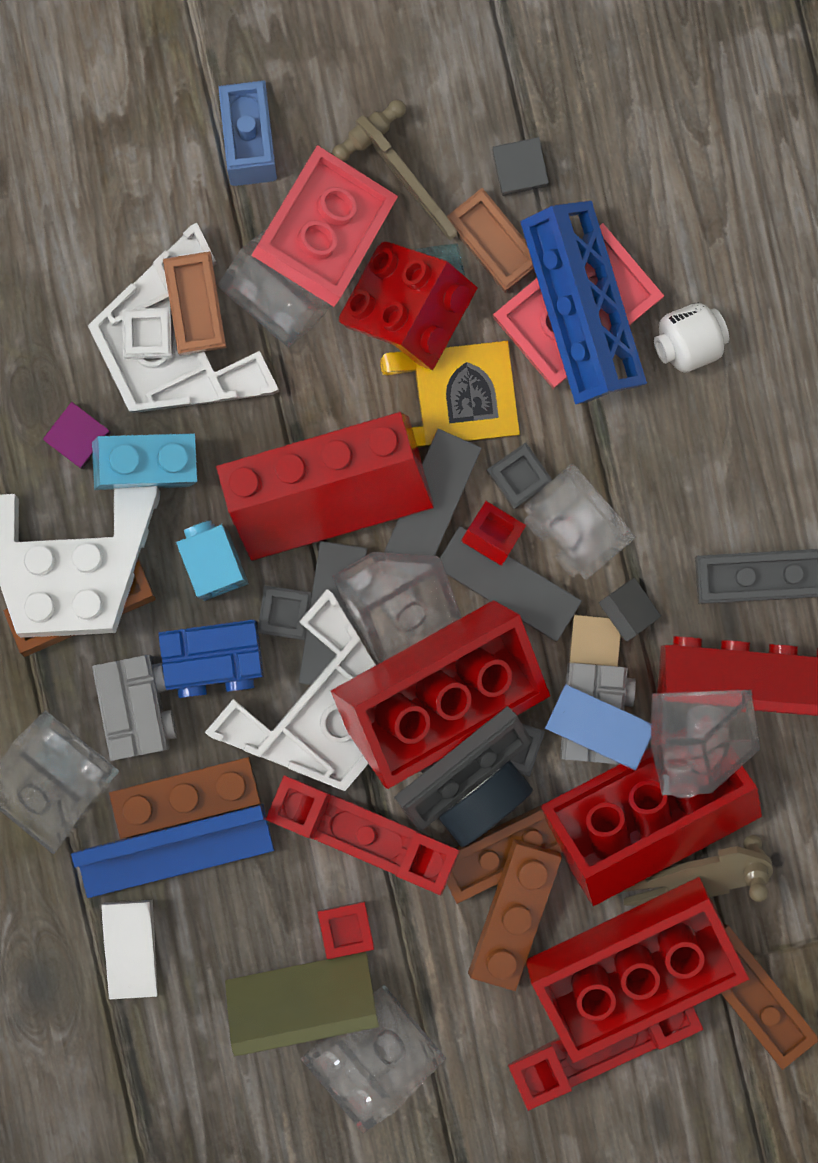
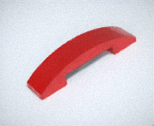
[265,775,461,896]
[507,1007,703,1111]

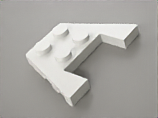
[88,223,279,413]
[0,486,160,638]
[205,589,376,791]

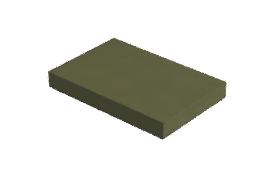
[225,952,379,1057]

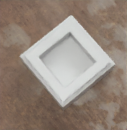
[122,308,173,359]

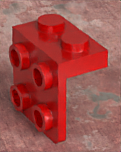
[339,241,478,370]

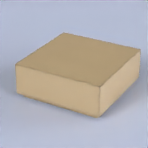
[569,615,620,667]

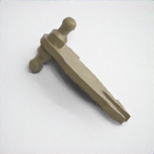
[332,100,458,240]
[622,835,773,906]

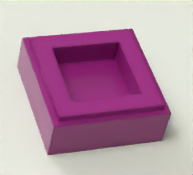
[42,402,111,469]

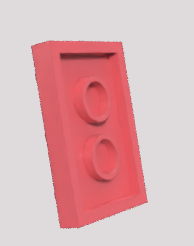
[251,145,398,307]
[492,223,664,390]

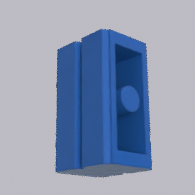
[159,619,264,698]

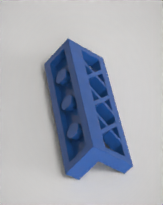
[520,200,647,405]
[71,804,275,898]

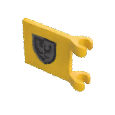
[380,341,520,448]

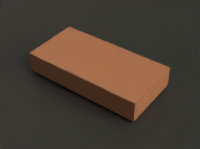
[447,188,534,293]
[163,251,227,356]

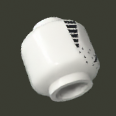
[654,302,729,373]

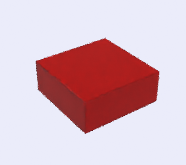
[461,501,527,566]
[317,901,374,959]

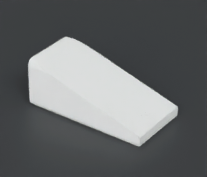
[102,900,158,999]

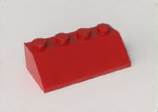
[216,411,434,561]
[331,600,550,789]
[656,636,818,716]
[540,717,762,907]
[526,876,749,1063]

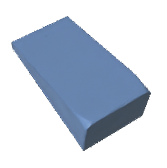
[218,80,277,186]
[545,684,656,770]

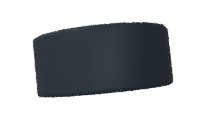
[439,761,533,847]

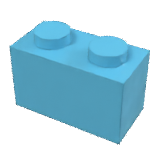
[92,434,197,490]
[176,520,249,601]

